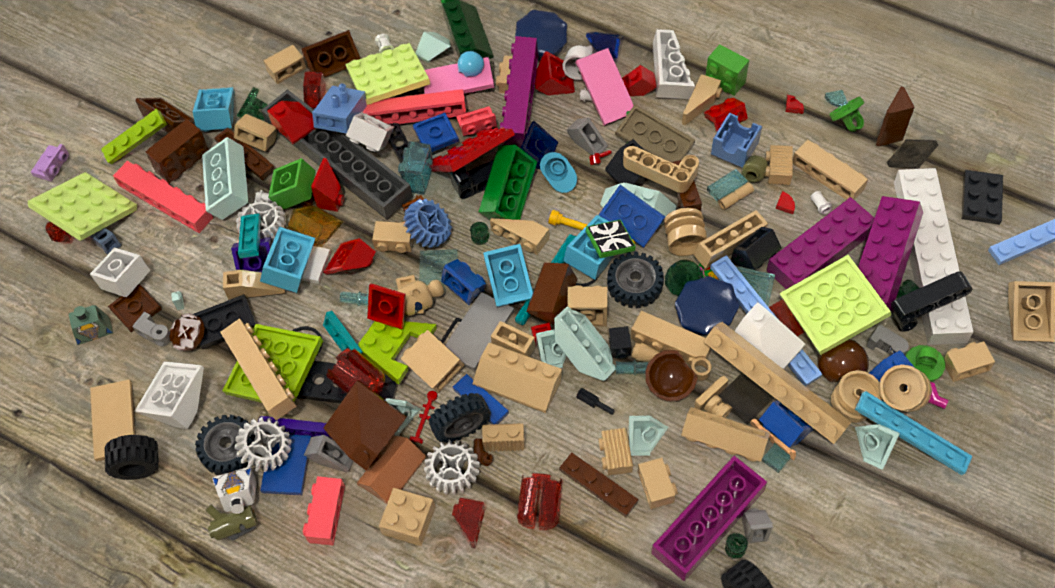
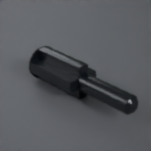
[576,388,615,415]

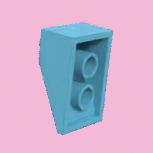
[193,87,234,132]
[564,215,614,280]
[260,227,315,293]
[483,244,533,307]

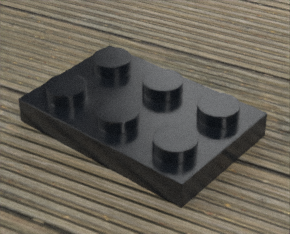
[962,170,1003,225]
[193,294,256,350]

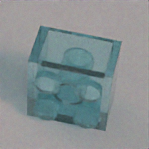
[398,141,433,195]

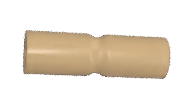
[718,182,754,210]

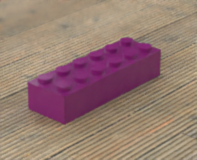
[500,36,539,150]
[858,196,923,312]
[766,197,874,289]
[651,456,767,582]

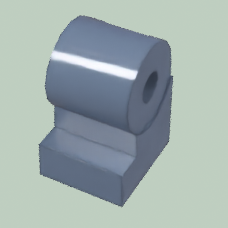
[90,228,122,255]

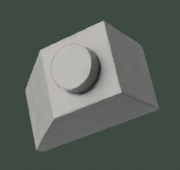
[566,117,608,155]
[304,435,353,472]
[742,508,773,544]

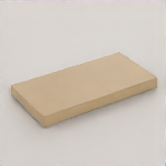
[90,380,135,462]

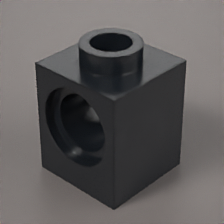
[608,326,632,359]

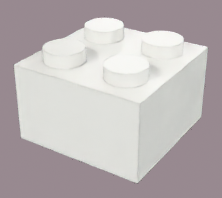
[346,112,394,152]
[90,248,150,297]

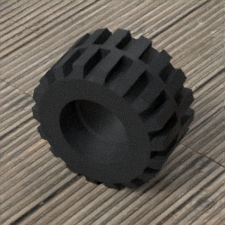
[105,434,159,480]
[721,559,773,588]

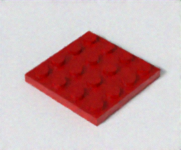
[428,127,515,172]

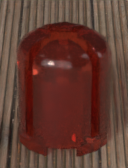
[327,348,385,395]
[517,473,563,531]

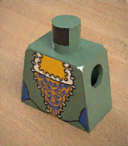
[69,305,113,345]

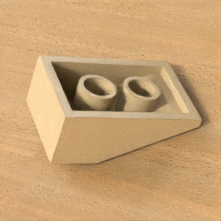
[1008,281,1055,342]

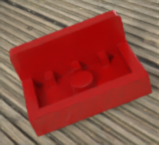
[704,98,748,132]

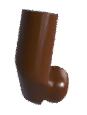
[473,438,493,466]

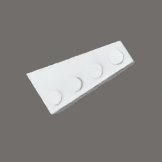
[653,29,695,99]

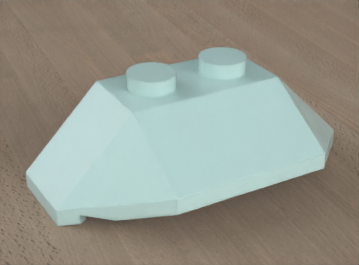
[600,182,676,226]
[555,307,616,381]

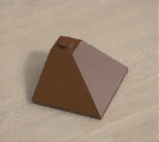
[323,380,407,470]

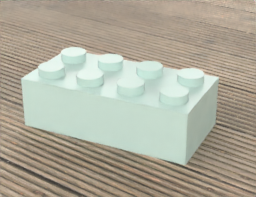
[202,137,248,220]

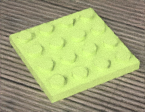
[345,43,430,105]
[28,172,137,241]
[780,255,891,355]

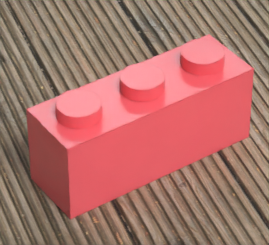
[303,476,345,545]

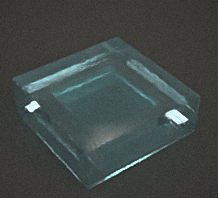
[762,444,791,473]

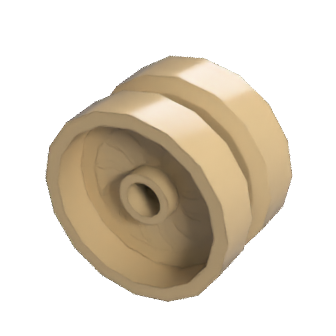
[879,364,932,412]
[831,370,883,423]

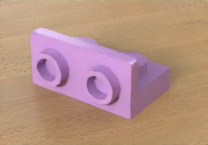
[31,144,69,182]

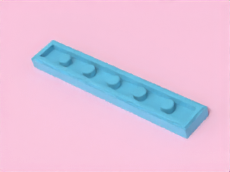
[855,391,972,475]

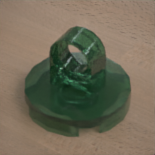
[237,87,268,120]
[665,259,703,297]

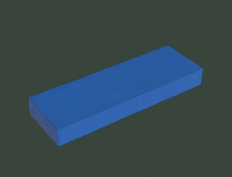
[453,374,509,424]

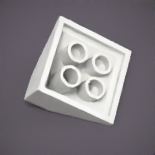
[735,302,806,369]
[135,362,204,429]

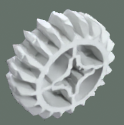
[236,198,287,241]
[235,417,291,472]
[424,440,480,495]

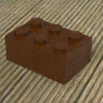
[145,119,209,184]

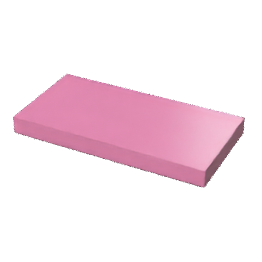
[576,48,634,126]
[424,57,494,94]

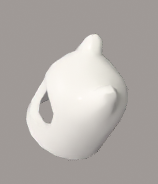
[563,45,593,80]

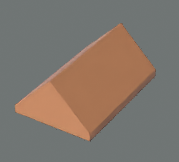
[357,436,426,504]

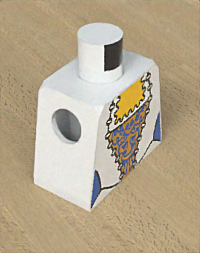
[213,467,257,514]

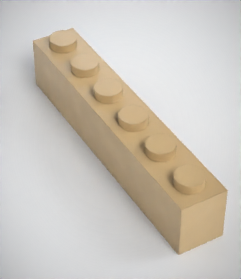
[220,318,296,421]

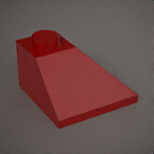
[535,51,575,96]
[267,101,316,145]
[311,158,345,212]
[323,238,376,275]
[367,283,406,329]

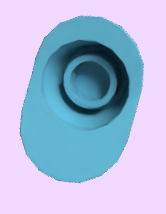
[540,152,577,193]

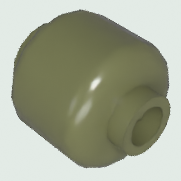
[742,155,768,183]

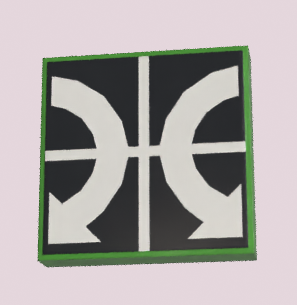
[585,220,636,258]

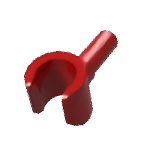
[589,150,612,165]

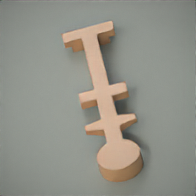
[750,419,796,460]

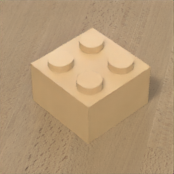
[568,285,607,326]
[379,488,435,546]

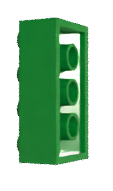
[478,145,537,220]

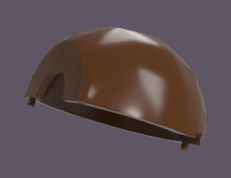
[818,339,869,382]
[645,350,698,401]

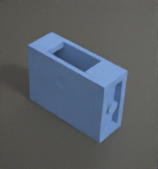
[312,83,366,133]

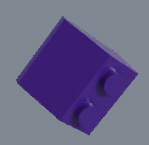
[231,237,272,273]

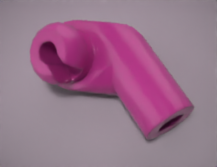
[928,382,948,409]

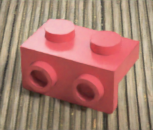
[456,106,497,136]

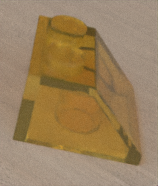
[287,205,343,246]

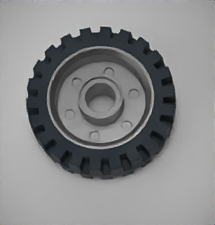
[607,252,664,309]
[429,393,491,443]
[195,414,255,476]

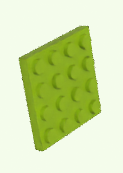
[222,324,323,403]

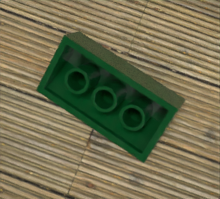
[442,0,494,59]

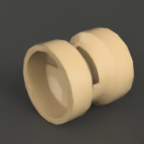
[704,394,732,418]

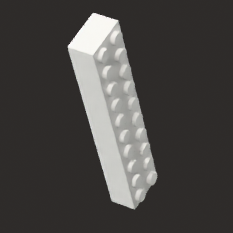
[894,168,973,345]

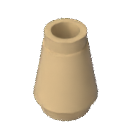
[631,342,660,362]

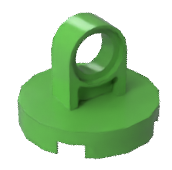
[830,96,865,131]
[906,345,945,382]

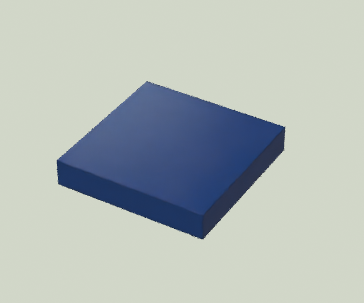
[413,113,459,154]

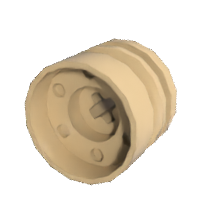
[664,208,707,256]

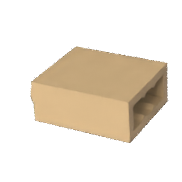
[400,330,465,394]

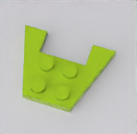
[358,321,437,385]

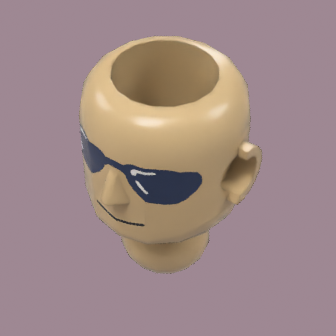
[397,280,444,316]

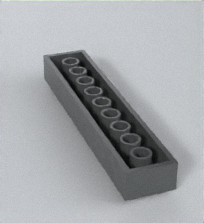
[261,89,413,220]

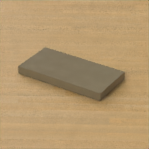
[615,105,695,162]

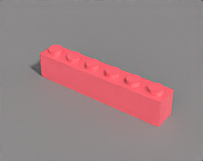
[363,89,466,124]
[113,161,213,233]

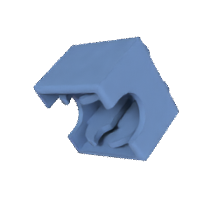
[711,113,762,168]

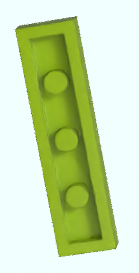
[101,109,167,164]

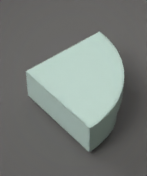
[171,291,184,310]

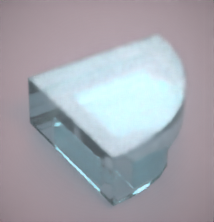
[825,90,848,107]

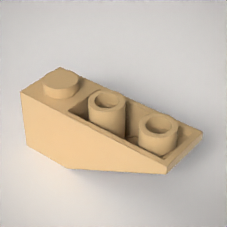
[490,218,549,255]
[223,270,285,300]

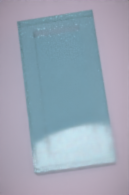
[707,169,748,202]

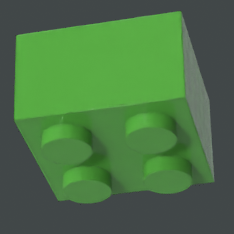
[706,44,749,96]
[268,158,316,210]

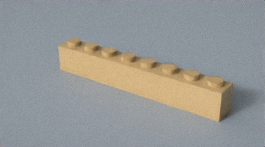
[703,322,852,444]

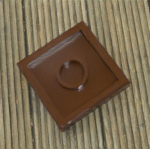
[108,284,162,333]

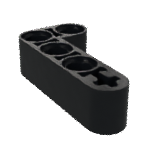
[450,159,495,199]
[891,271,973,332]

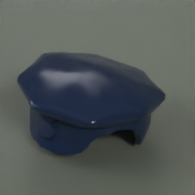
[515,10,567,61]
[675,276,740,336]

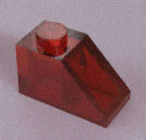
[303,72,326,109]
[452,497,486,549]

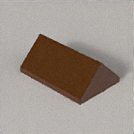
[301,30,361,81]
[876,86,915,147]
[135,98,195,133]
[526,262,578,326]

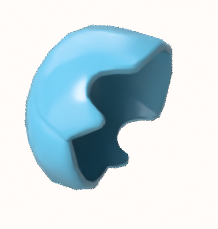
[457,51,484,77]

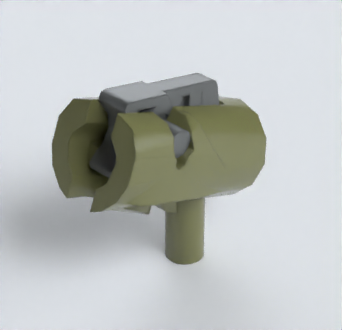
[205,504,258,541]

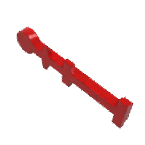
[409,391,438,444]

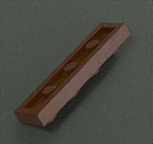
[214,127,275,180]
[559,452,639,518]

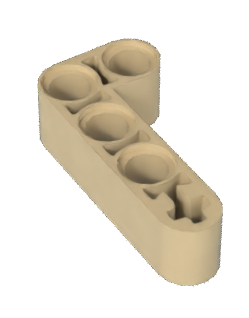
[623,146,699,193]

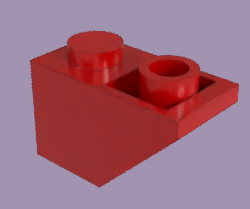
[622,65,657,97]

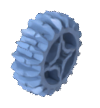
[403,199,452,248]

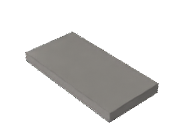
[445,292,514,371]

